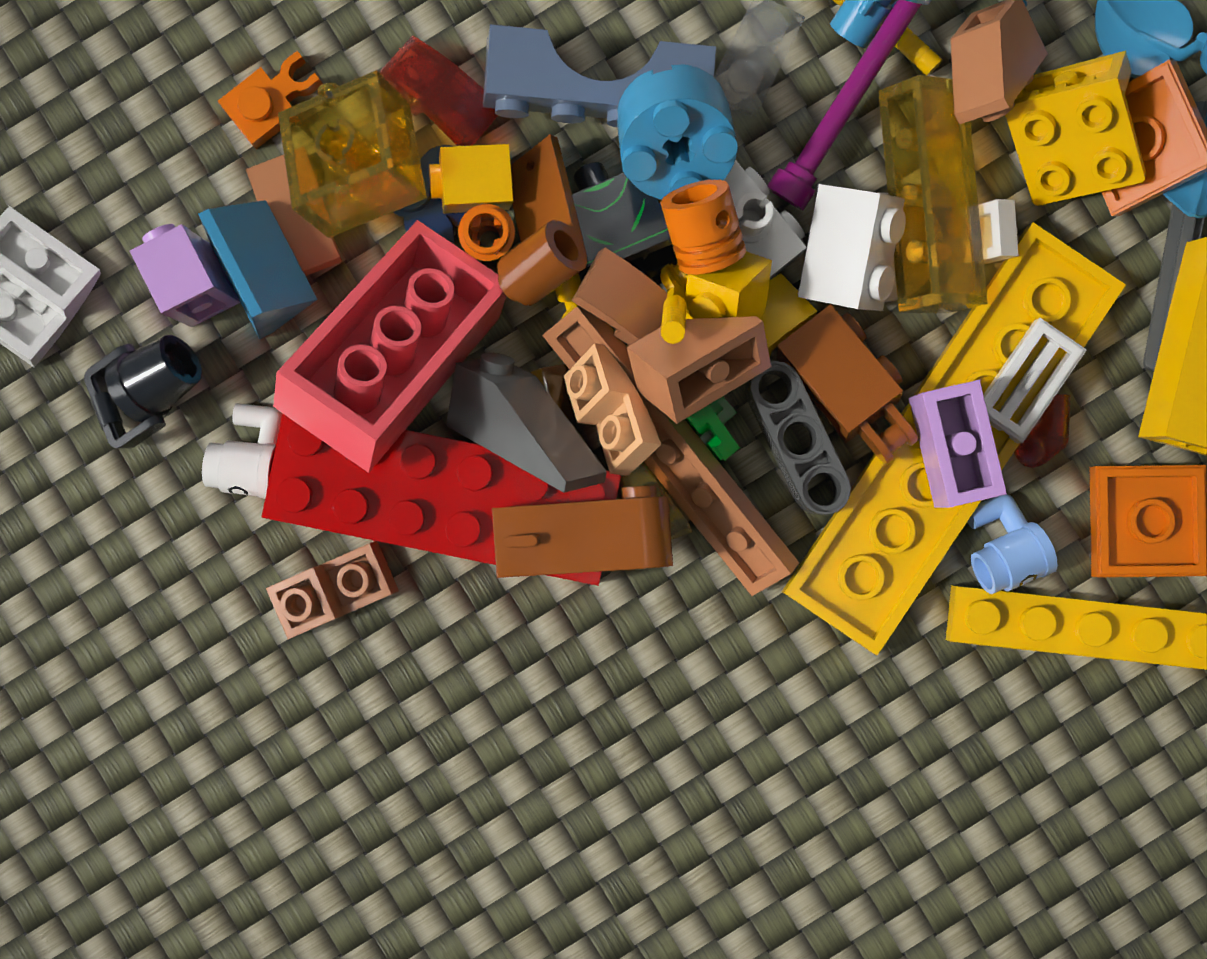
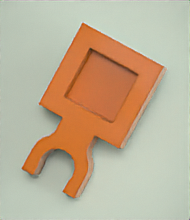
[218,51,323,149]

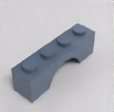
[483,24,716,128]

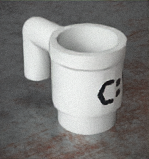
[202,403,283,499]

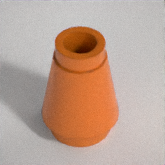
[458,204,515,261]

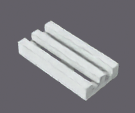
[983,318,1086,444]

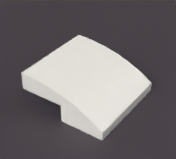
[0,206,101,367]

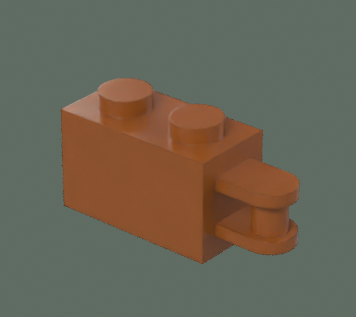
[777,304,919,465]

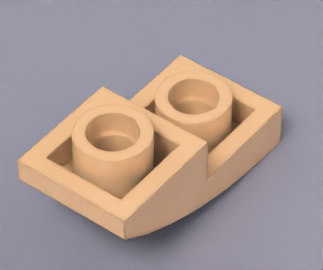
[564,343,661,476]

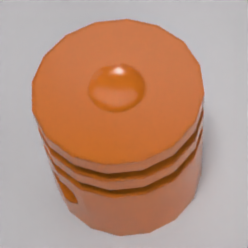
[660,180,746,275]

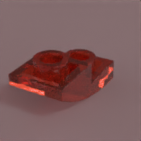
[375,36,498,146]

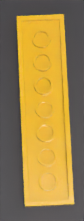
[782,222,1126,656]

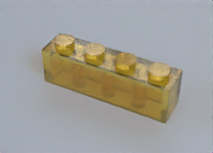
[878,75,988,314]

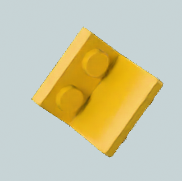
[1005,50,1146,206]

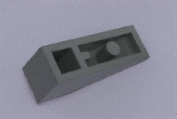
[446,353,607,493]

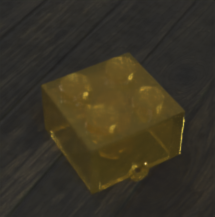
[278,70,427,238]

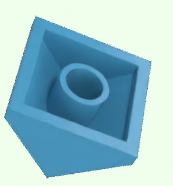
[198,200,317,339]

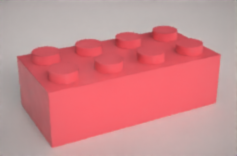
[273,220,506,473]

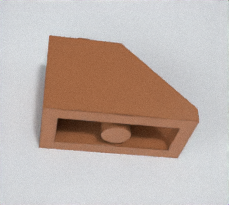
[627,316,771,424]

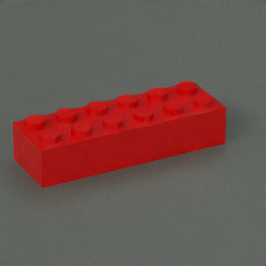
[261,414,621,586]

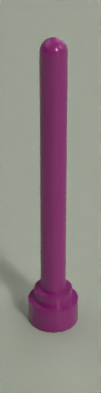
[767,0,922,211]

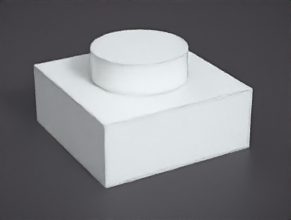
[960,199,1019,266]

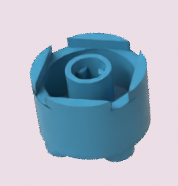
[617,64,738,200]

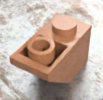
[951,0,1048,124]

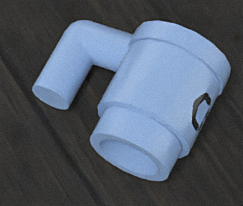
[967,494,1058,594]

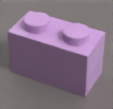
[130,224,240,327]
[909,380,1007,508]

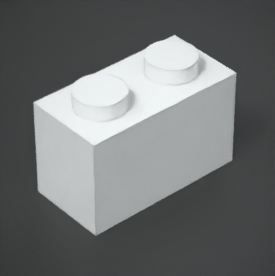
[798,184,906,311]

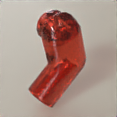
[1014,394,1071,468]

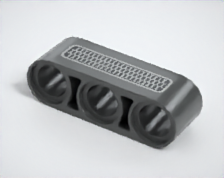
[745,361,851,515]

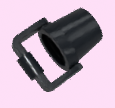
[84,335,202,449]

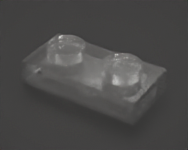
[714,0,806,120]

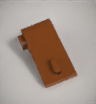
[497,134,587,306]
[492,485,673,578]

